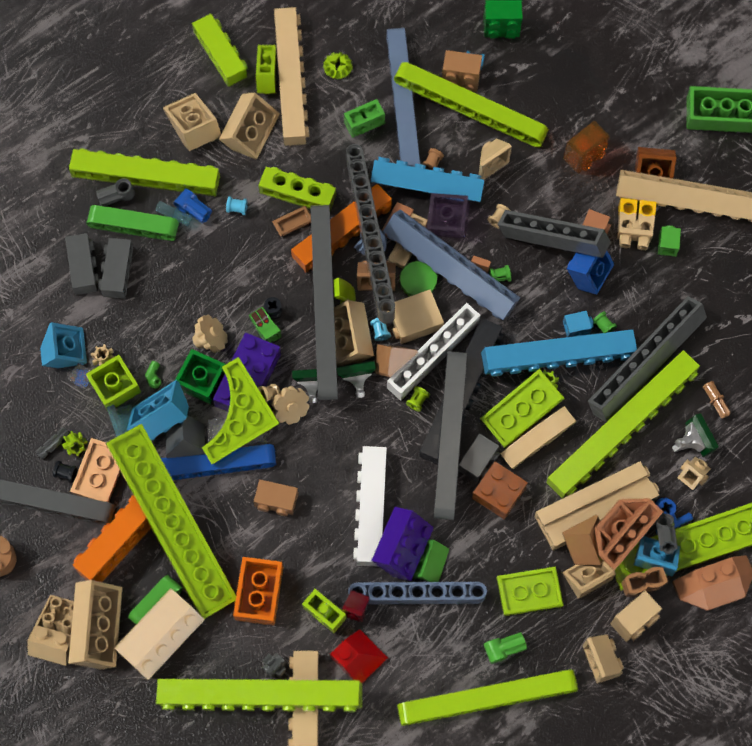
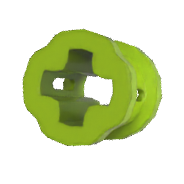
[406,386,430,412]

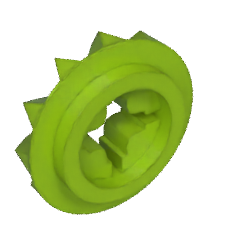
[324,52,352,79]

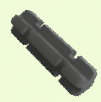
[36,427,69,459]

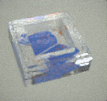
[68,363,91,390]

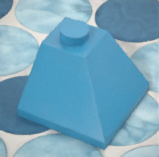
[40,322,87,368]

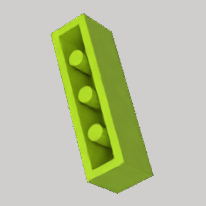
[192,14,248,87]

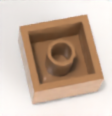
[442,50,482,92]

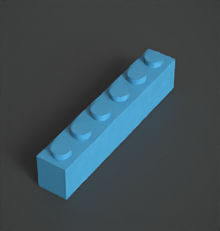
[370,157,484,202]

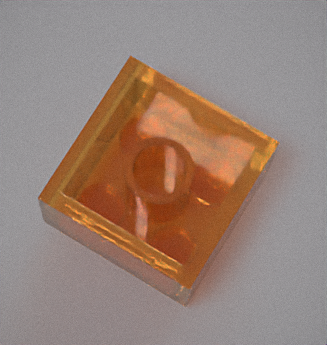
[563,121,609,174]

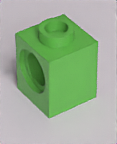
[658,226,681,256]

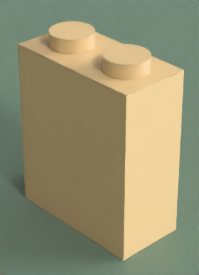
[387,290,444,344]

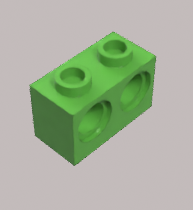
[344,99,385,138]

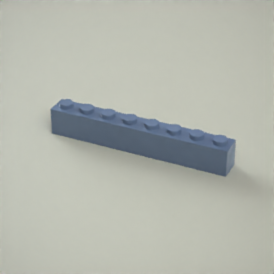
[383,210,520,320]

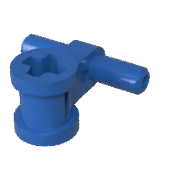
[655,498,693,535]

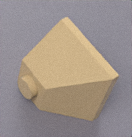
[479,139,512,180]

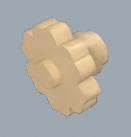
[192,315,228,353]
[271,386,310,425]

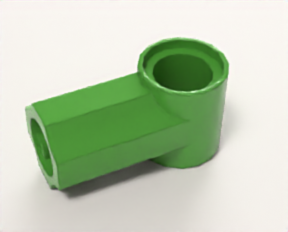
[483,632,527,664]

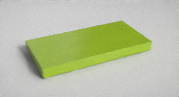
[480,369,565,448]

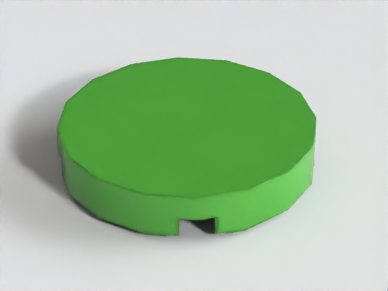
[400,261,437,296]

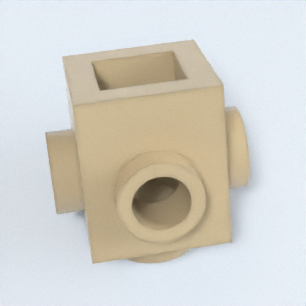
[678,456,711,490]

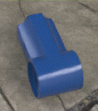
[173,188,212,223]

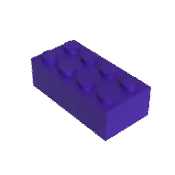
[213,332,281,412]

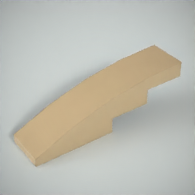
[500,406,577,469]

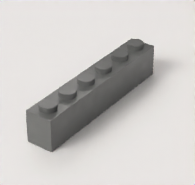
[498,210,611,258]

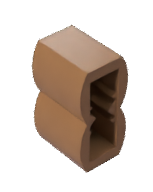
[621,567,667,597]

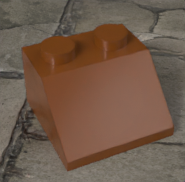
[635,147,677,178]

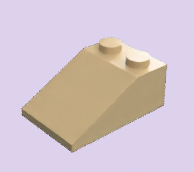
[163,93,221,151]

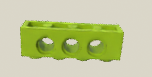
[258,166,336,211]

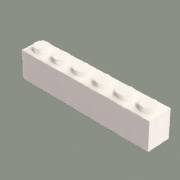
[387,303,481,401]
[353,446,386,567]

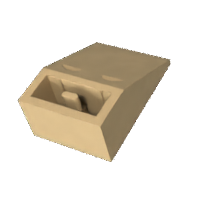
[27,595,74,666]

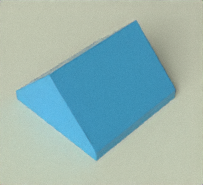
[634,536,680,576]

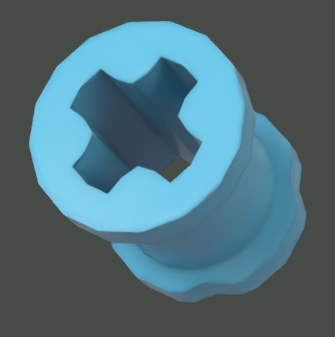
[226,196,248,215]
[370,318,391,341]

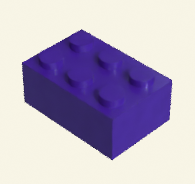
[371,507,434,581]

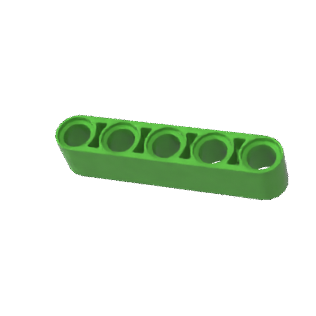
[86,205,179,241]

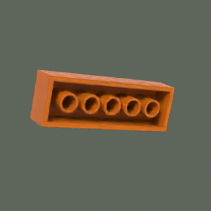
[72,495,151,582]

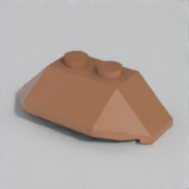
[594,498,663,570]
[673,555,752,611]

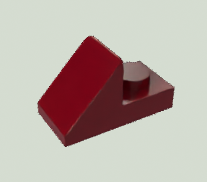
[342,591,370,623]

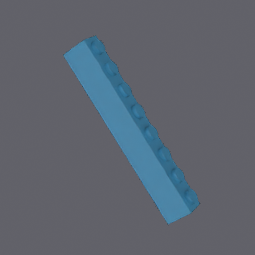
[481,330,637,376]

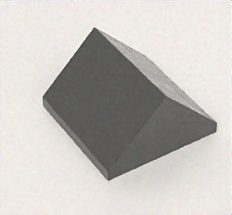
[166,415,205,458]

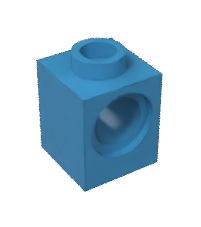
[563,311,593,337]

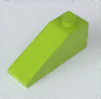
[256,45,276,94]

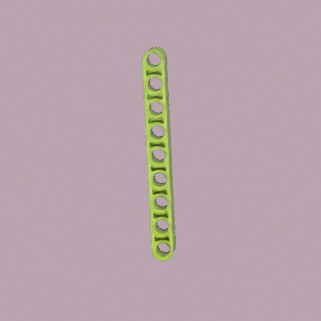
[394,62,548,147]
[397,670,579,726]

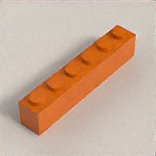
[291,183,392,272]

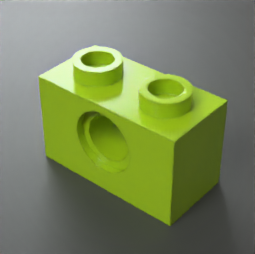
[302,589,347,633]

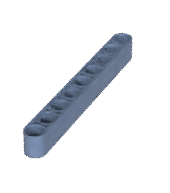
[387,28,420,167]

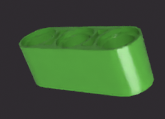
[128,575,183,624]

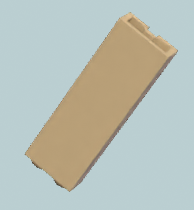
[534,462,660,551]

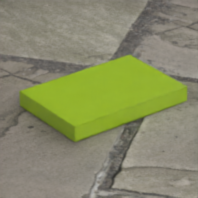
[497,567,563,616]

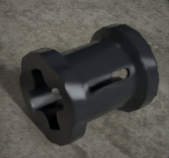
[264,297,282,320]
[52,460,78,483]

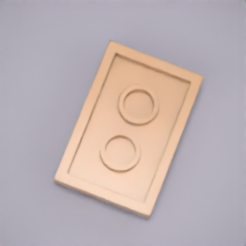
[70,438,121,502]

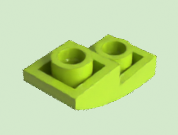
[333,278,355,303]

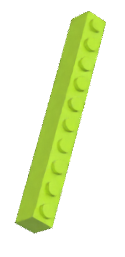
[546,350,700,499]
[156,679,363,712]

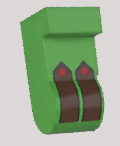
[249,307,281,343]

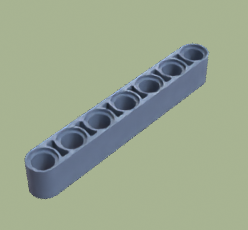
[348,582,487,604]

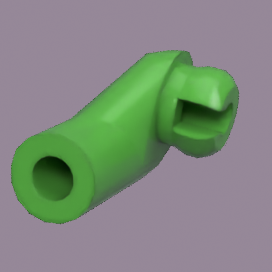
[145,361,162,389]

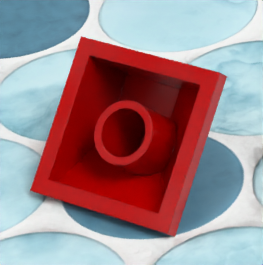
[330,629,388,683]

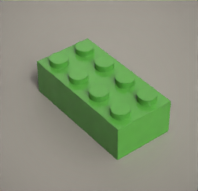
[687,86,752,133]

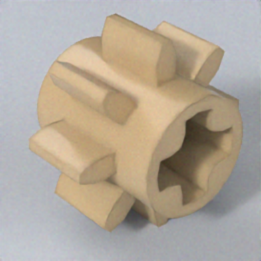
[91,344,114,366]

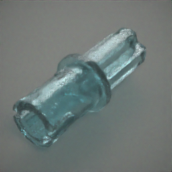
[155,201,193,227]

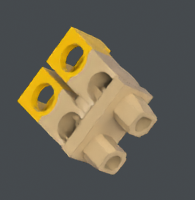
[617,198,657,250]

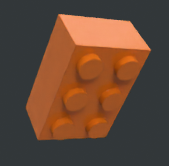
[233,557,284,626]

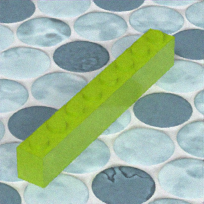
[69,149,220,196]

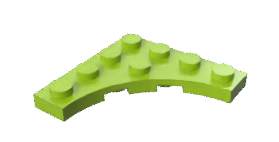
[202,357,279,465]

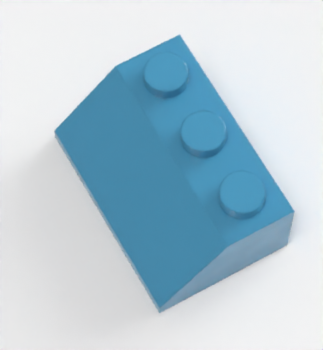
[127,380,189,441]

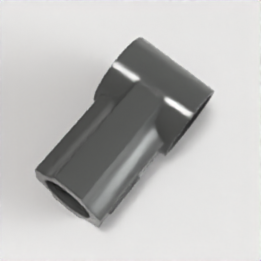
[96,178,135,206]
[656,514,678,554]

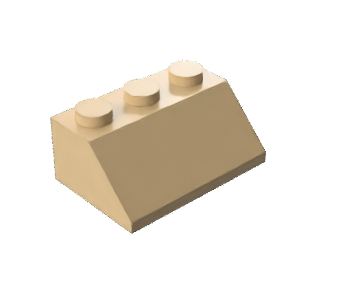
[219,92,280,159]
[334,300,374,367]

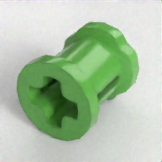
[489,265,511,282]
[593,311,617,333]

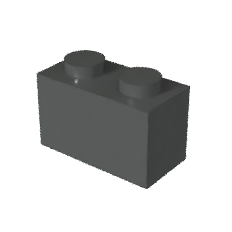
[458,434,500,482]

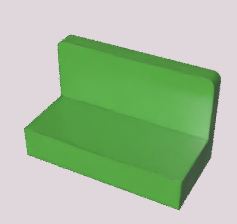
[412,539,449,582]

